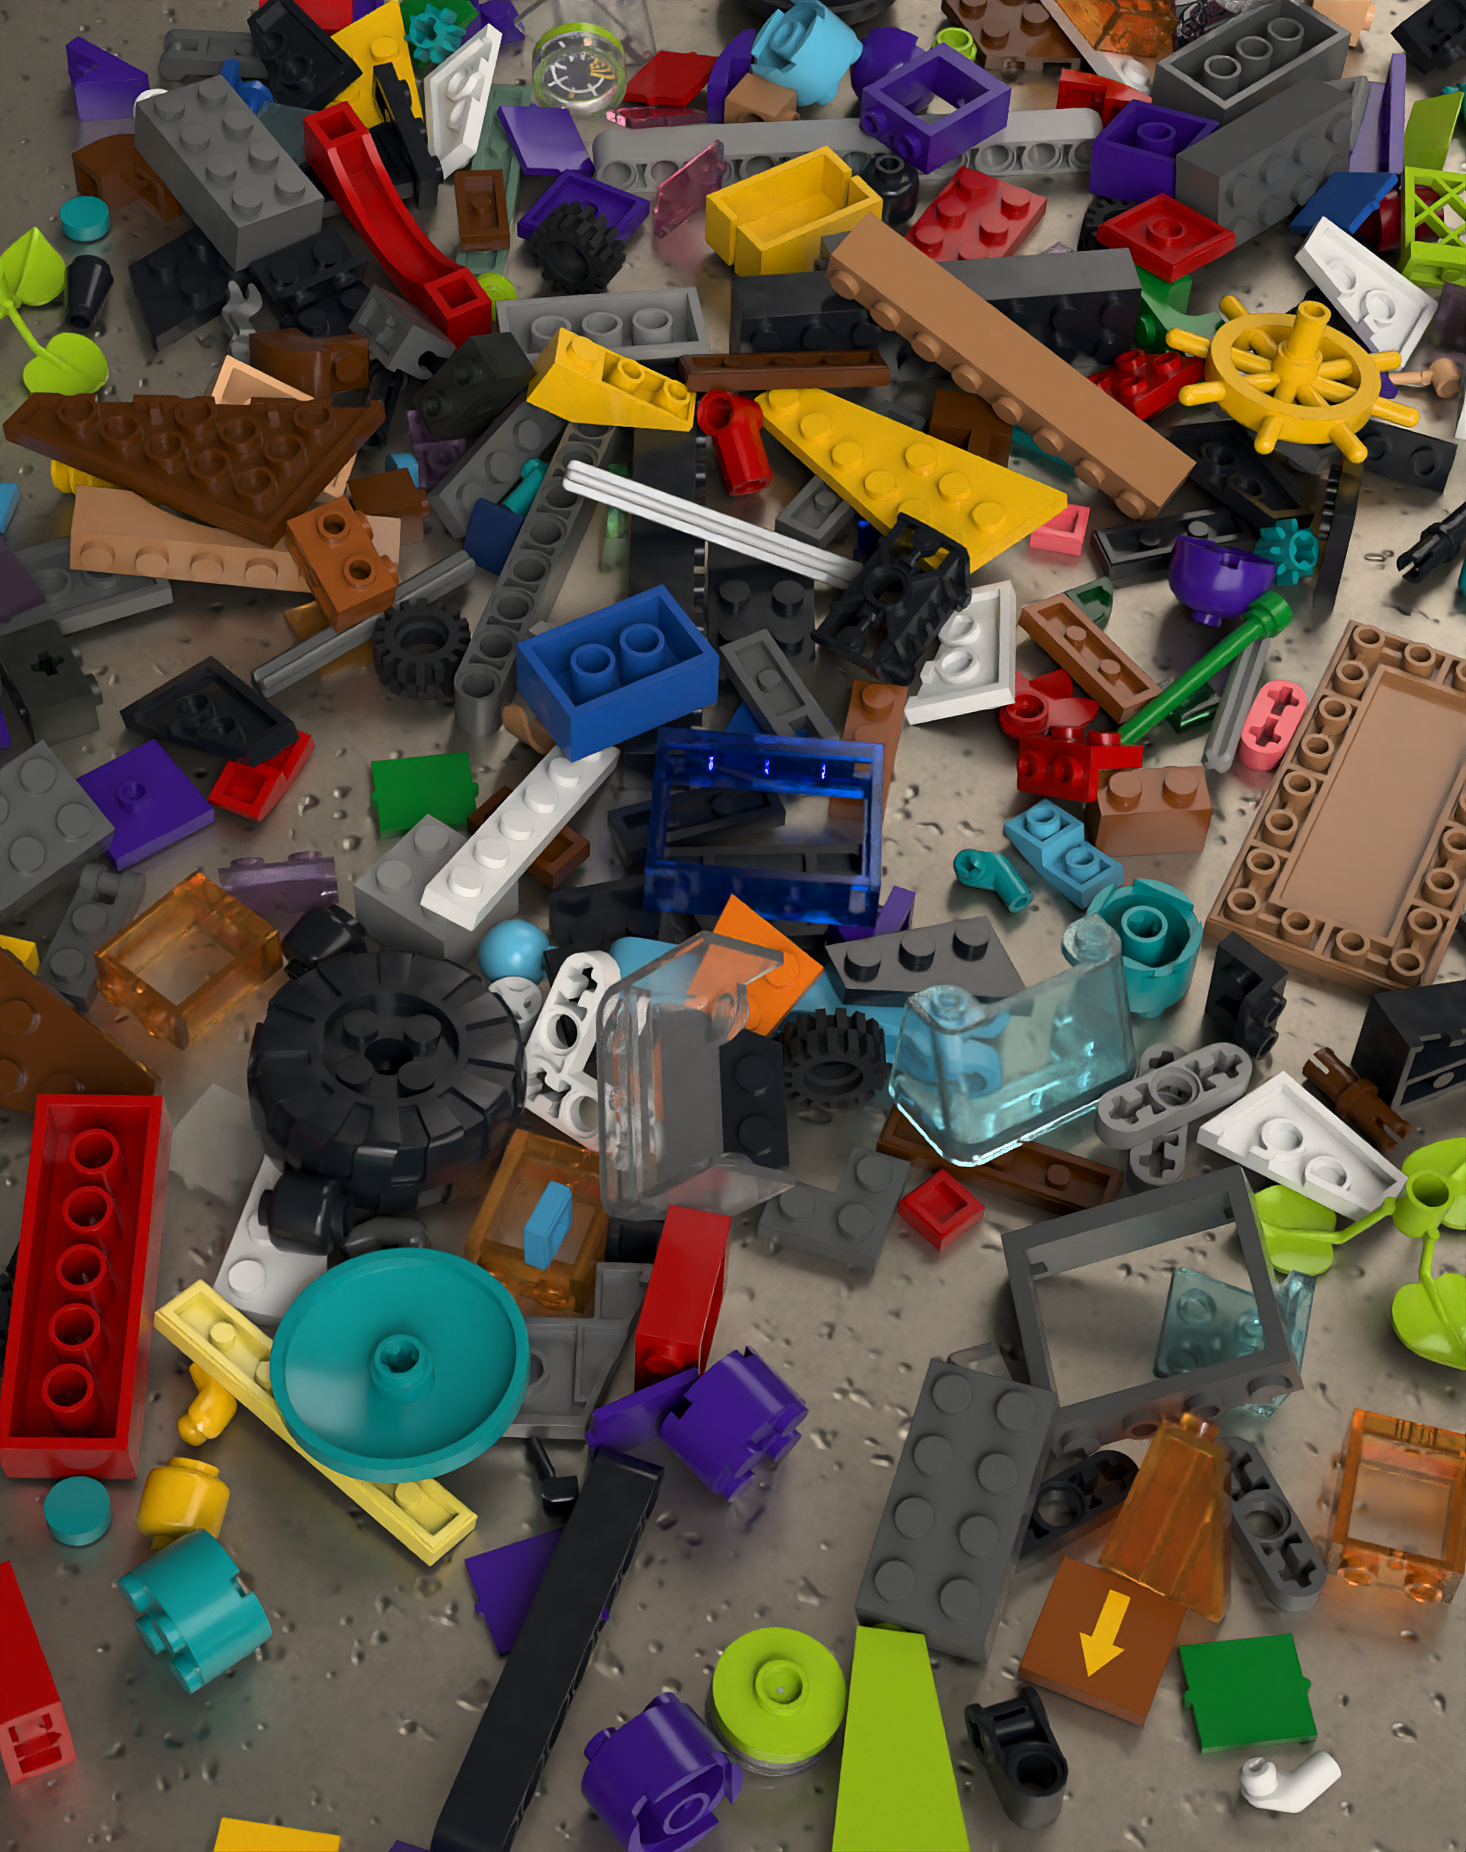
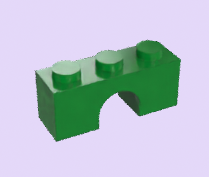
[1134,263,1225,384]

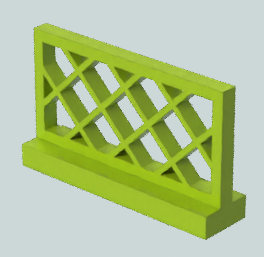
[1396,166,1466,292]

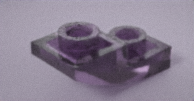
[407,410,467,493]

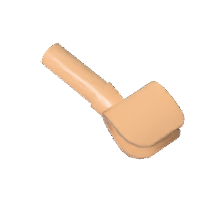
[1388,358,1462,398]

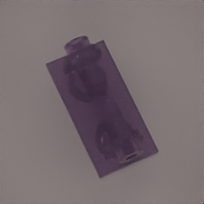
[218,851,339,920]

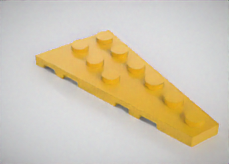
[754,388,1068,574]

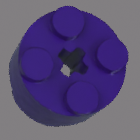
[658,1346,809,1502]
[581,1692,744,1852]

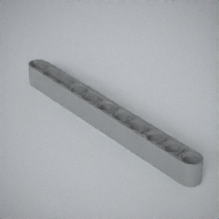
[592,108,1104,193]

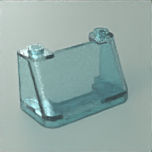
[887,912,1137,1167]

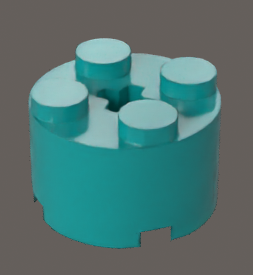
[1078,879,1203,1018]
[117,1527,272,1695]

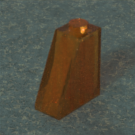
[1097,1410,1231,1623]

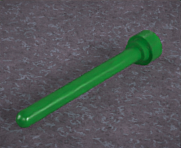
[1115,590,1293,744]

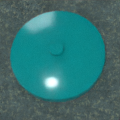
[269,1247,531,1483]

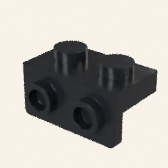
[1390,0,1466,75]

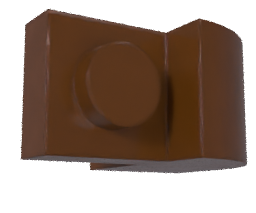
[72,134,182,223]
[249,328,369,399]
[929,389,1012,469]

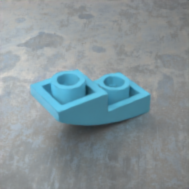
[1004,798,1124,910]

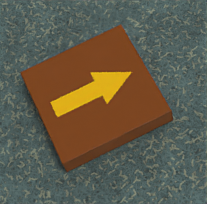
[1017,1555,1188,1727]

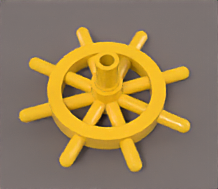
[1165,295,1420,464]

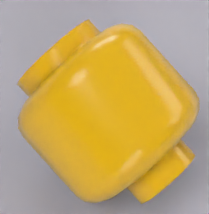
[136,1457,230,1553]

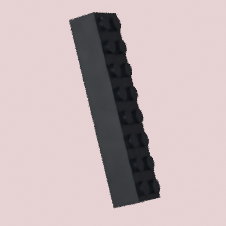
[729,248,1142,395]

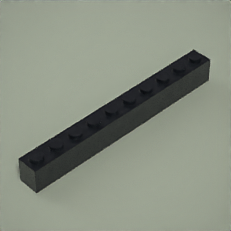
[623,365,707,791]

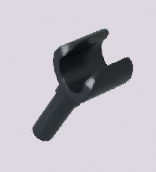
[525,1437,579,1517]

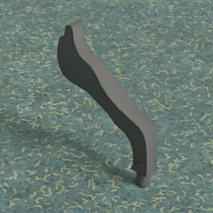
[219,280,263,366]

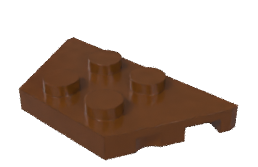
[941,0,1086,71]

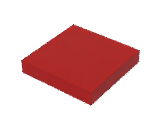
[1096,192,1236,283]

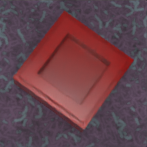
[897,1168,985,1252]

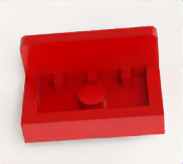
[1016,725,1143,802]

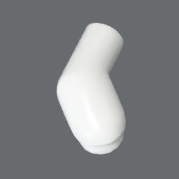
[1239,1750,1341,1813]

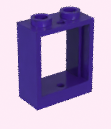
[859,42,1012,175]

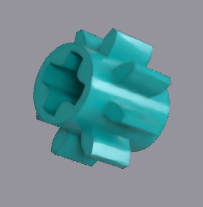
[404,4,467,65]
[1253,518,1320,586]

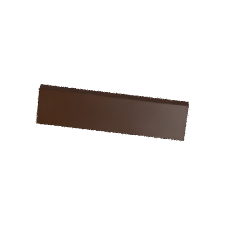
[678,349,890,392]
[876,1096,1125,1216]

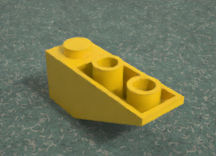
[526,327,697,432]

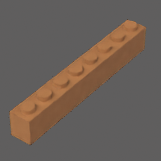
[825,211,1197,521]

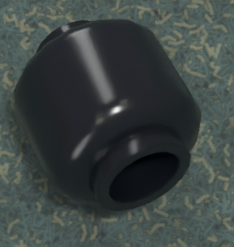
[858,154,920,228]
[280,904,368,980]
[258,1171,355,1256]

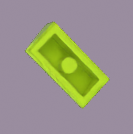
[1403,92,1465,171]

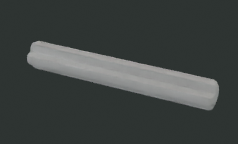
[1201,637,1271,773]

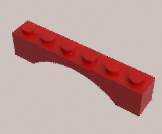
[303,101,492,351]

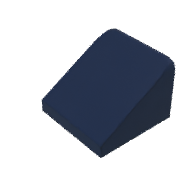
[463,497,525,576]

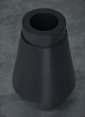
[64,255,114,332]

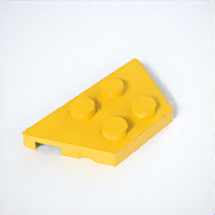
[324,0,428,148]

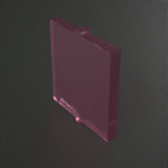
[607,105,707,129]
[652,139,727,240]

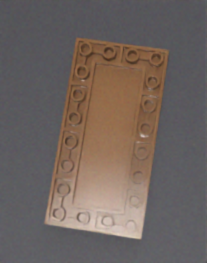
[1203,619,1466,996]

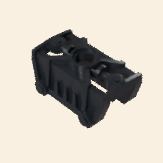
[810,512,972,687]

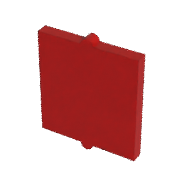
[618,50,718,107]

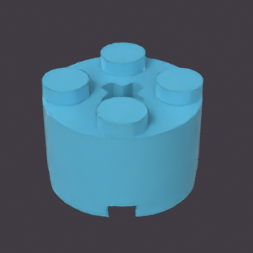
[751,0,863,107]

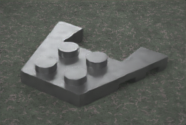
[462,1257,653,1440]

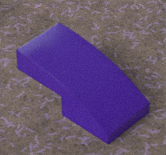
[707,29,756,124]

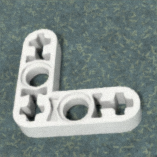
[525,950,666,1172]

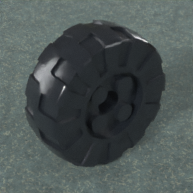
[247,948,528,1214]

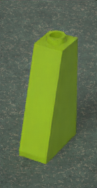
[831,1623,971,1852]

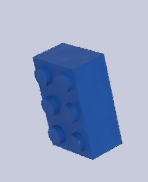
[516,584,719,763]

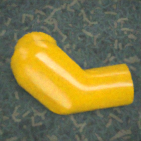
[177,1362,237,1446]

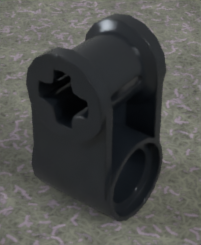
[964,1685,1069,1829]

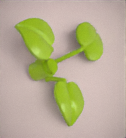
[0,226,109,396]
[1254,1137,1466,1371]

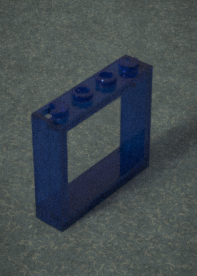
[643,727,884,927]

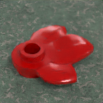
[999,669,1099,740]

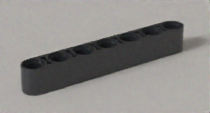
[430,1446,665,1852]

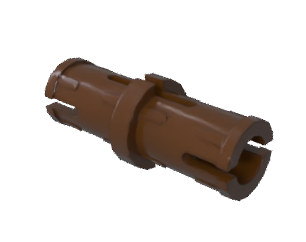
[1302,1047,1412,1153]

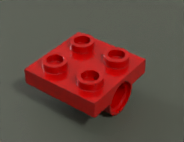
[1086,349,1205,420]

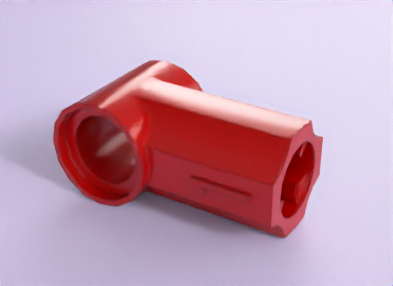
[696,389,773,497]

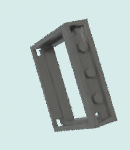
[1000,1164,1304,1458]

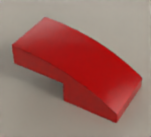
[1056,68,1152,129]
[207,730,315,822]

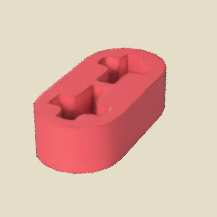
[1236,680,1308,771]

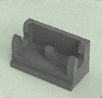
[349,284,456,380]

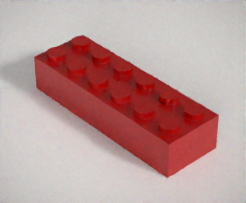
[0,1094,172,1479]

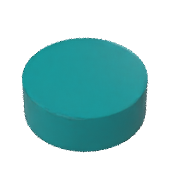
[59,196,110,242]
[43,1476,112,1546]

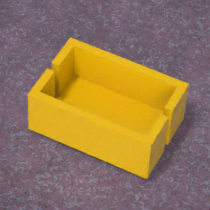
[705,145,883,277]

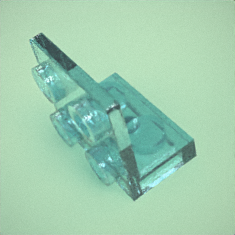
[1153,1267,1317,1418]

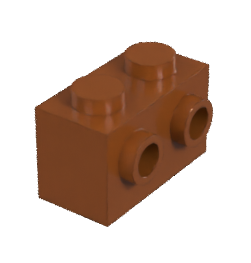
[284,495,399,634]
[1084,766,1213,857]

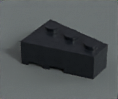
[1351,979,1466,1113]

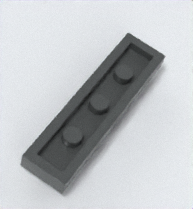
[426,384,569,539]
[774,399,929,549]

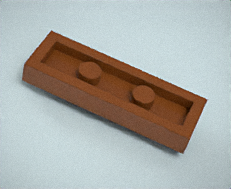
[1018,592,1163,724]
[828,679,908,825]

